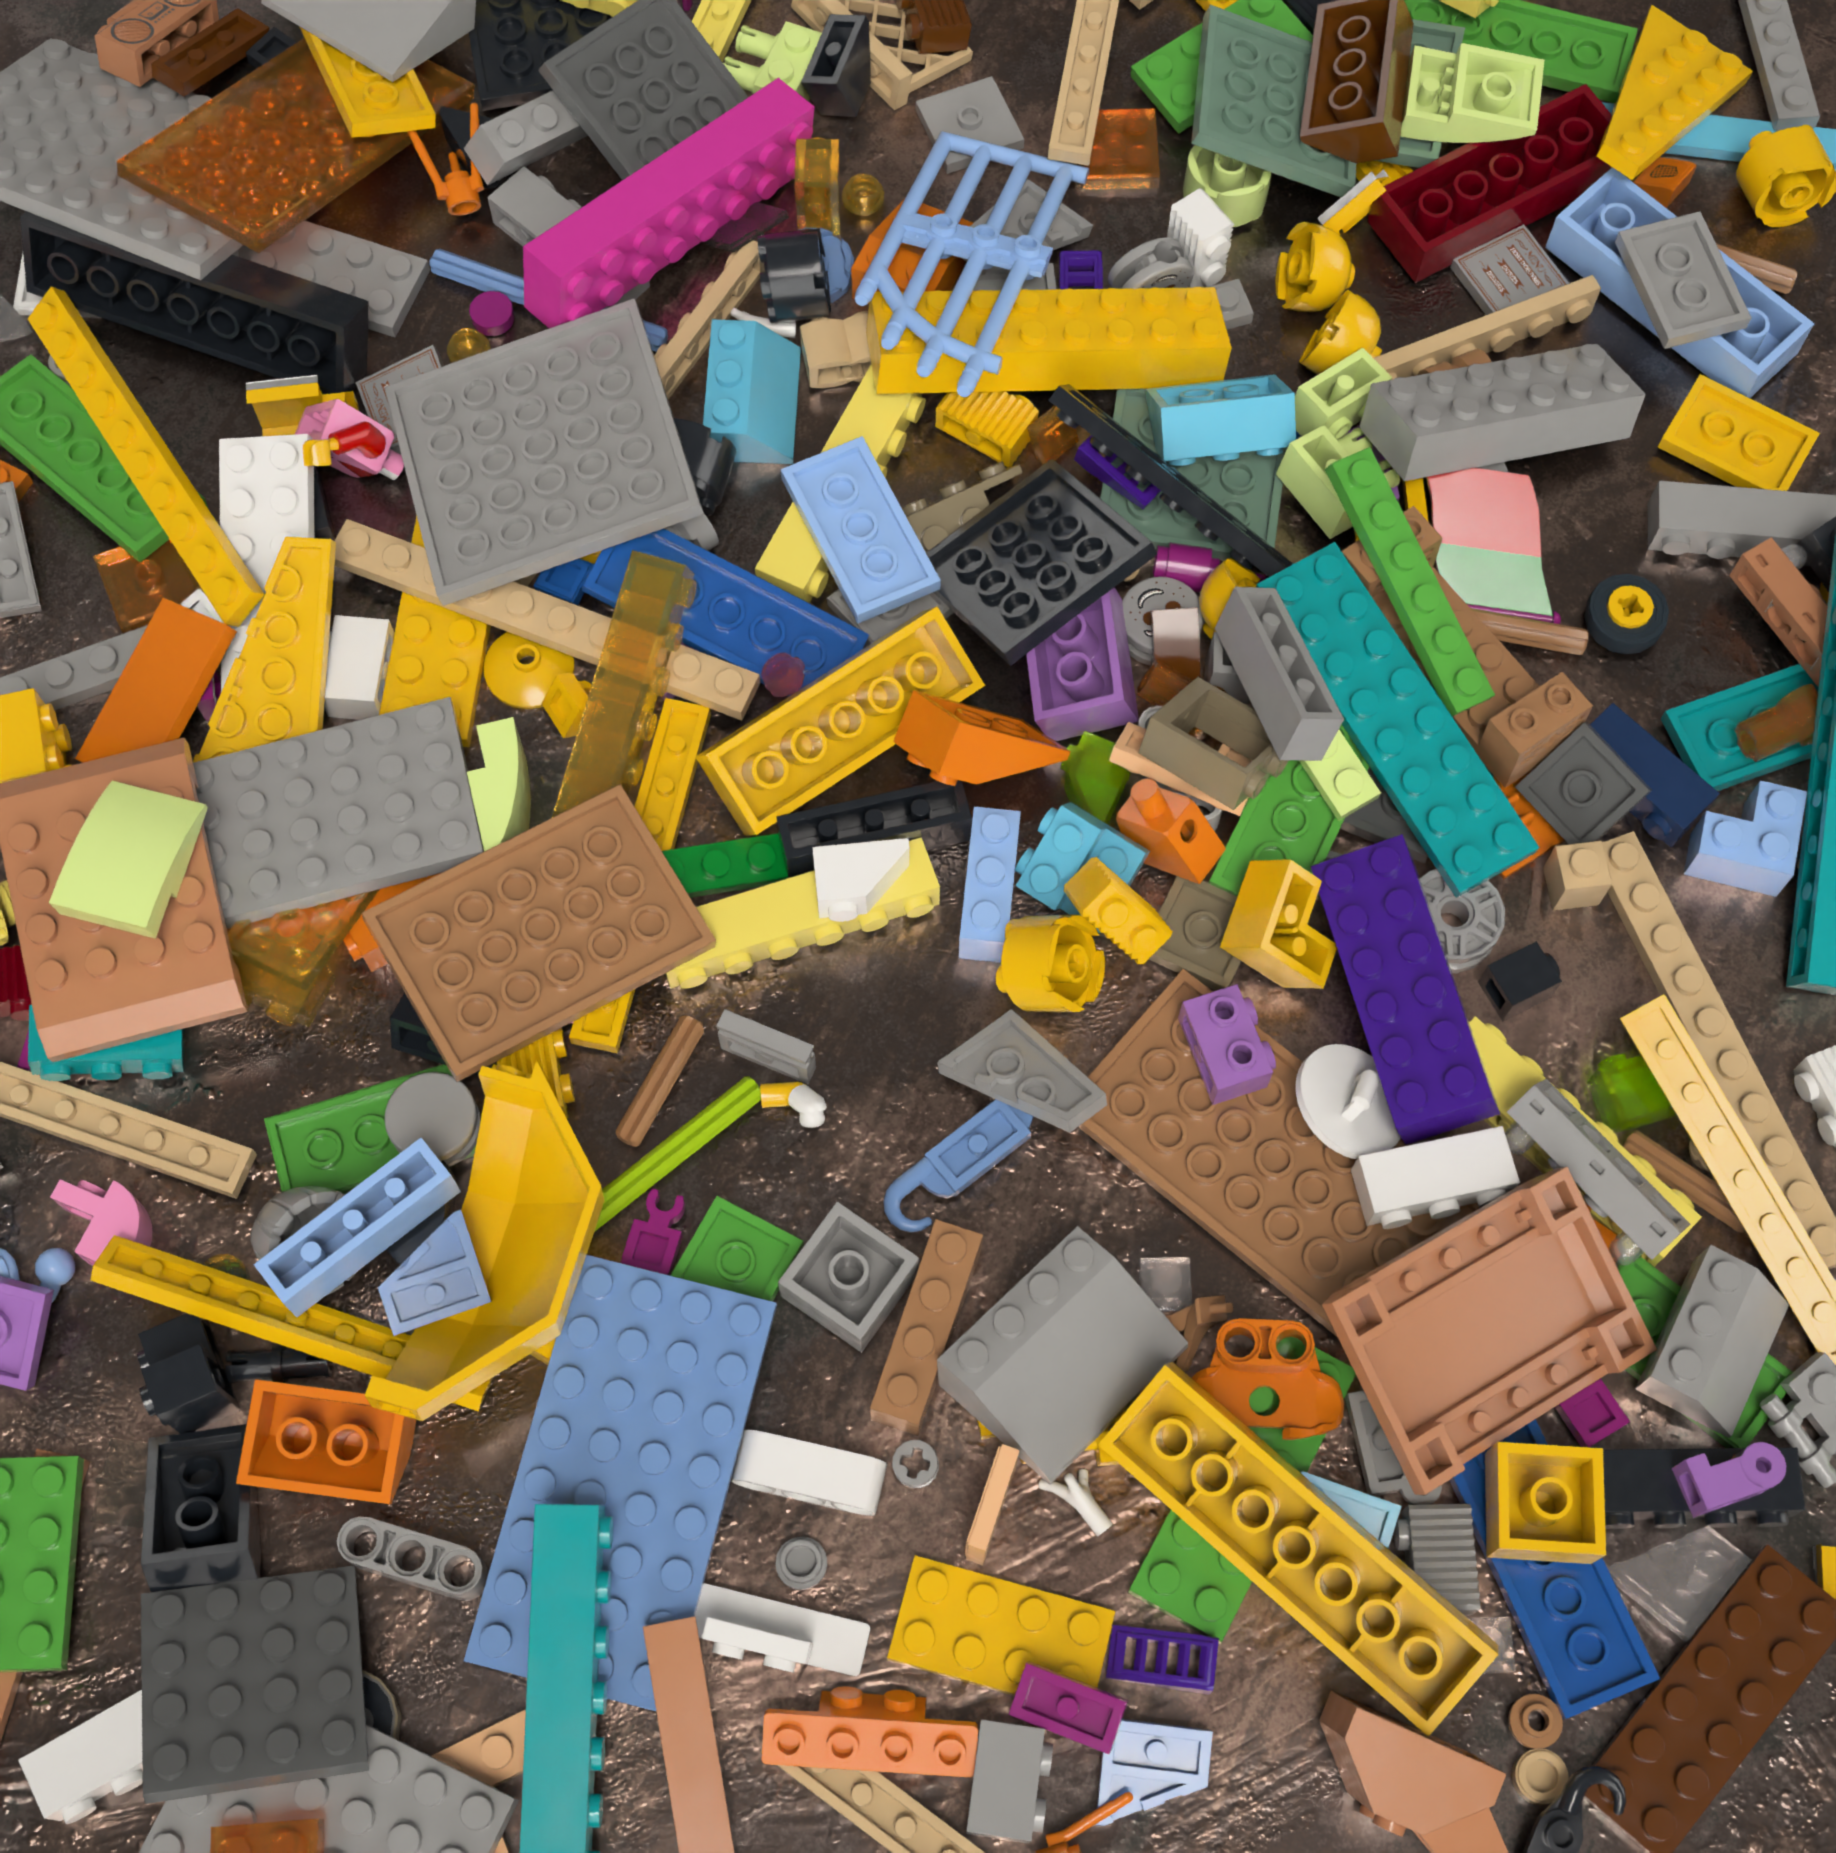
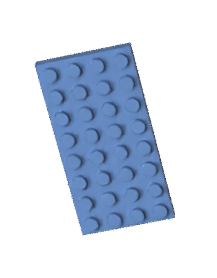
[464,1255,777,1711]

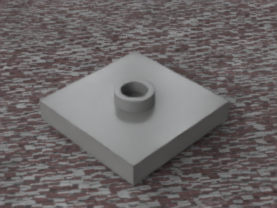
[915,76,1025,174]

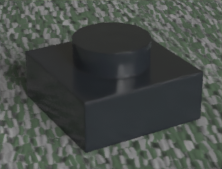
[245,27,308,84]

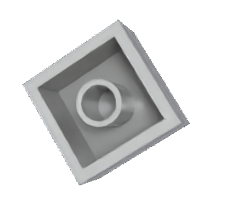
[778,1202,919,1353]

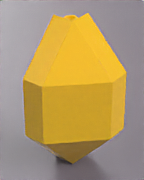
[365,1061,604,1421]

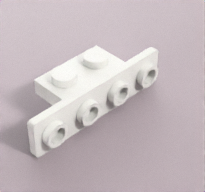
[695,1583,871,1676]

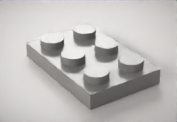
[1615,211,1751,349]

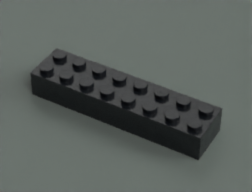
[20,211,369,394]

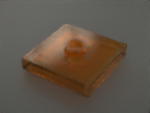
[93,539,204,634]

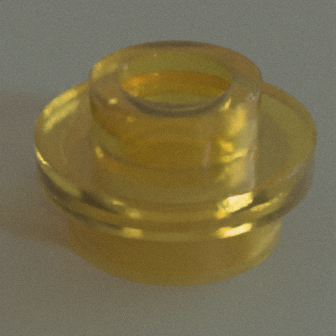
[842,174,884,216]

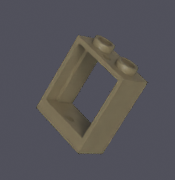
[1138,677,1289,810]

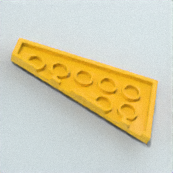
[1596,5,1753,180]
[193,537,336,763]

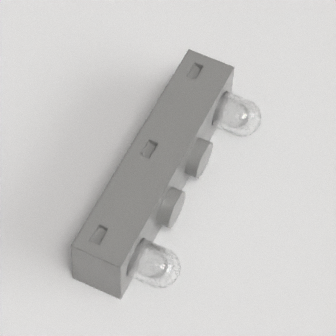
[1504,1079,1691,1265]

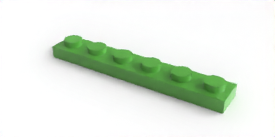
[1325,447,1496,717]

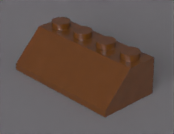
[1300,0,1414,164]

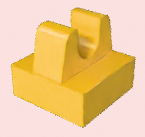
[541,672,604,738]

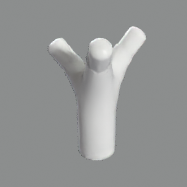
[731,308,796,338]
[1038,1469,1113,1537]

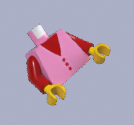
[294,399,404,480]

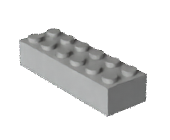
[1360,344,1646,481]

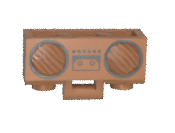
[94,0,219,87]

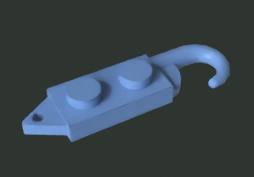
[883,1099,1034,1232]

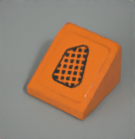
[1633,157,1697,208]

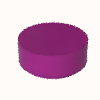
[469,291,515,336]

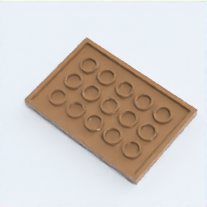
[362,784,716,1082]

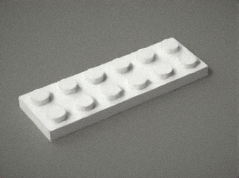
[219,434,315,692]

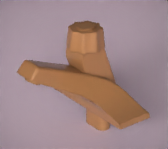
[1163,1295,1233,1371]

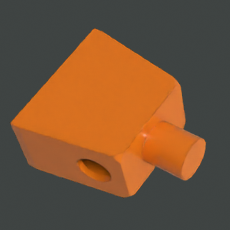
[1116,778,1226,884]

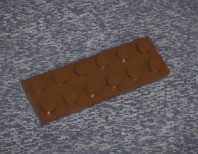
[1584,1544,1836,1853]

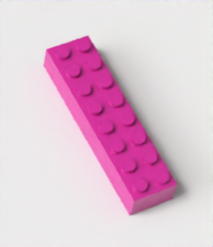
[523,78,815,328]

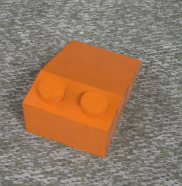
[851,197,973,305]
[893,690,1071,786]

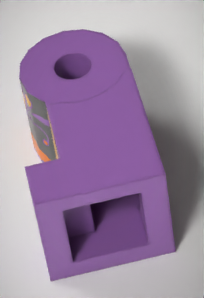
[1672,1442,1787,1518]

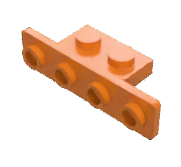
[762,1686,978,1778]

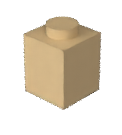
[1543,841,1612,911]

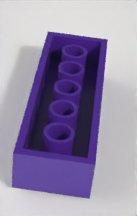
[1311,834,1500,1145]

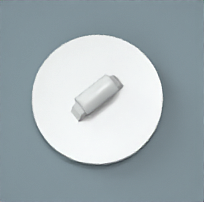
[1295,1044,1401,1159]

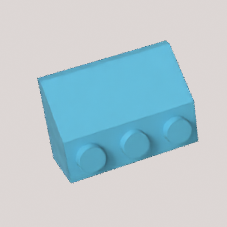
[703,319,801,464]
[1145,374,1296,466]

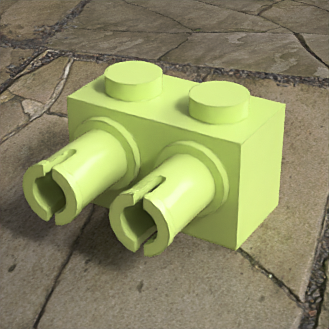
[723,21,822,102]
[1276,425,1400,539]

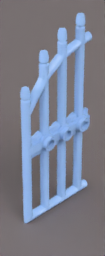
[855,131,1089,397]

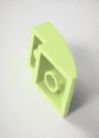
[1400,43,1545,143]
[467,717,531,852]
[49,781,208,939]

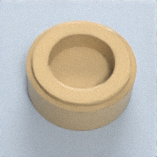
[1511,1748,1569,1805]

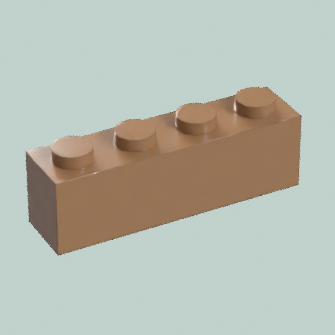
[870,1219,983,1436]

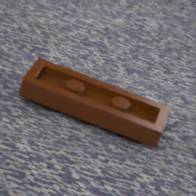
[151,8,269,97]

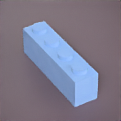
[253,1138,461,1318]

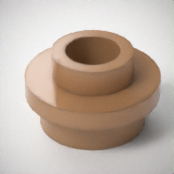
[1508,1694,1563,1749]

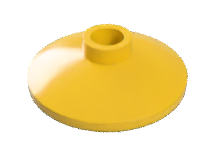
[483,632,575,709]

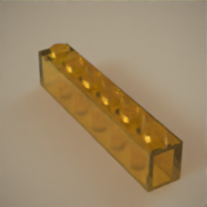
[552,550,697,818]

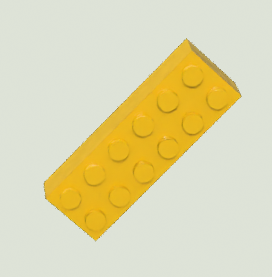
[695,606,985,836]

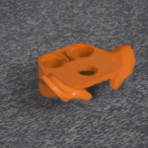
[1192,1318,1344,1440]

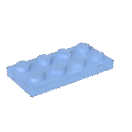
[781,436,941,624]

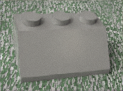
[1635,1245,1789,1438]

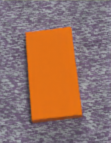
[75,597,237,763]

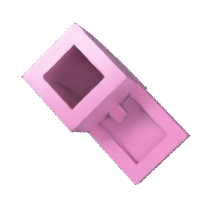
[50,1180,153,1266]

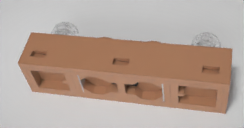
[1730,537,1828,687]

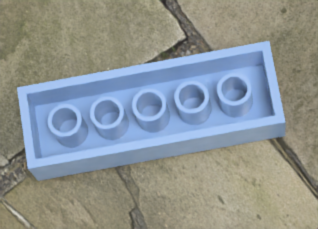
[1545,167,1814,398]

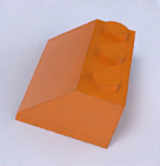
[236,1379,417,1504]

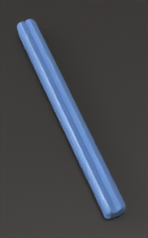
[429,249,668,352]

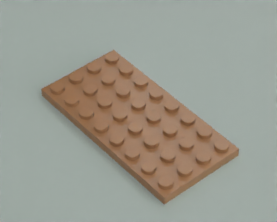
[1078,969,1479,1337]

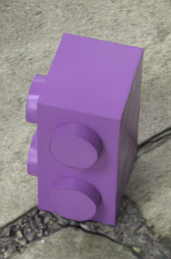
[1178,984,1276,1105]

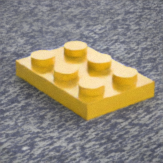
[1658,374,1820,491]

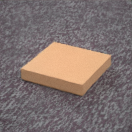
[964,1444,1020,1566]

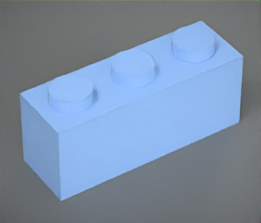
[959,807,1021,963]

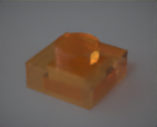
[1027,405,1079,464]

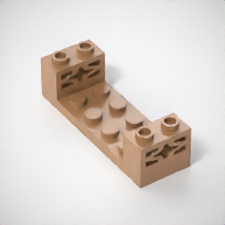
[1342,506,1593,788]

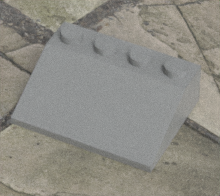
[261,0,476,82]
[937,1226,1188,1485]

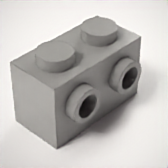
[966,1720,1053,1844]

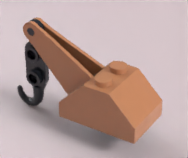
[1319,1690,1626,1853]

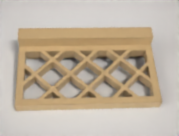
[791,0,973,110]

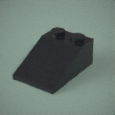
[141,1424,261,1592]

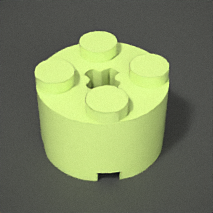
[1183,145,1272,227]

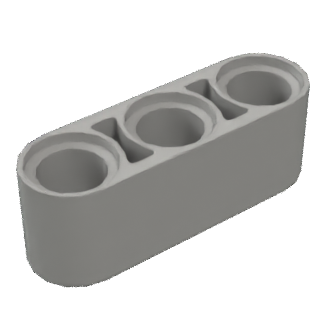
[337,1516,489,1601]

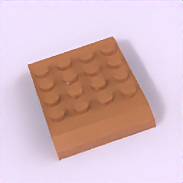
[0,738,248,1062]
[1322,1166,1657,1495]

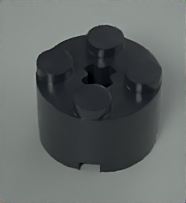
[757,228,831,323]
[674,418,736,516]

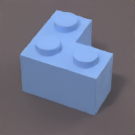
[1684,780,1807,897]

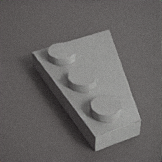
[937,1009,1107,1133]

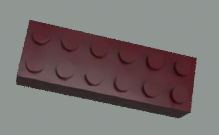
[1367,84,1612,283]

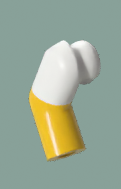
[760,1082,827,1128]

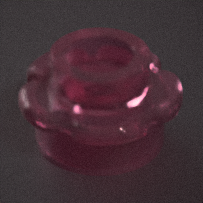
[761,653,805,697]

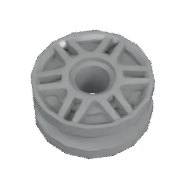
[1420,869,1505,974]

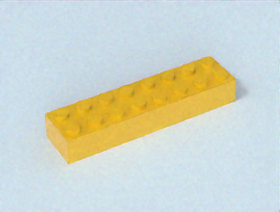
[866,287,1232,394]
[1098,1362,1498,1737]

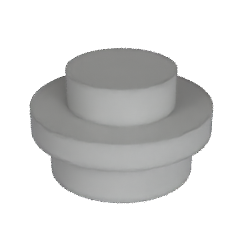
[776,1537,827,1590]

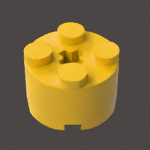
[1736,125,1836,227]
[996,915,1105,1012]

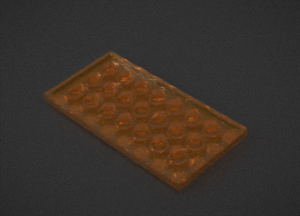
[117,38,475,253]

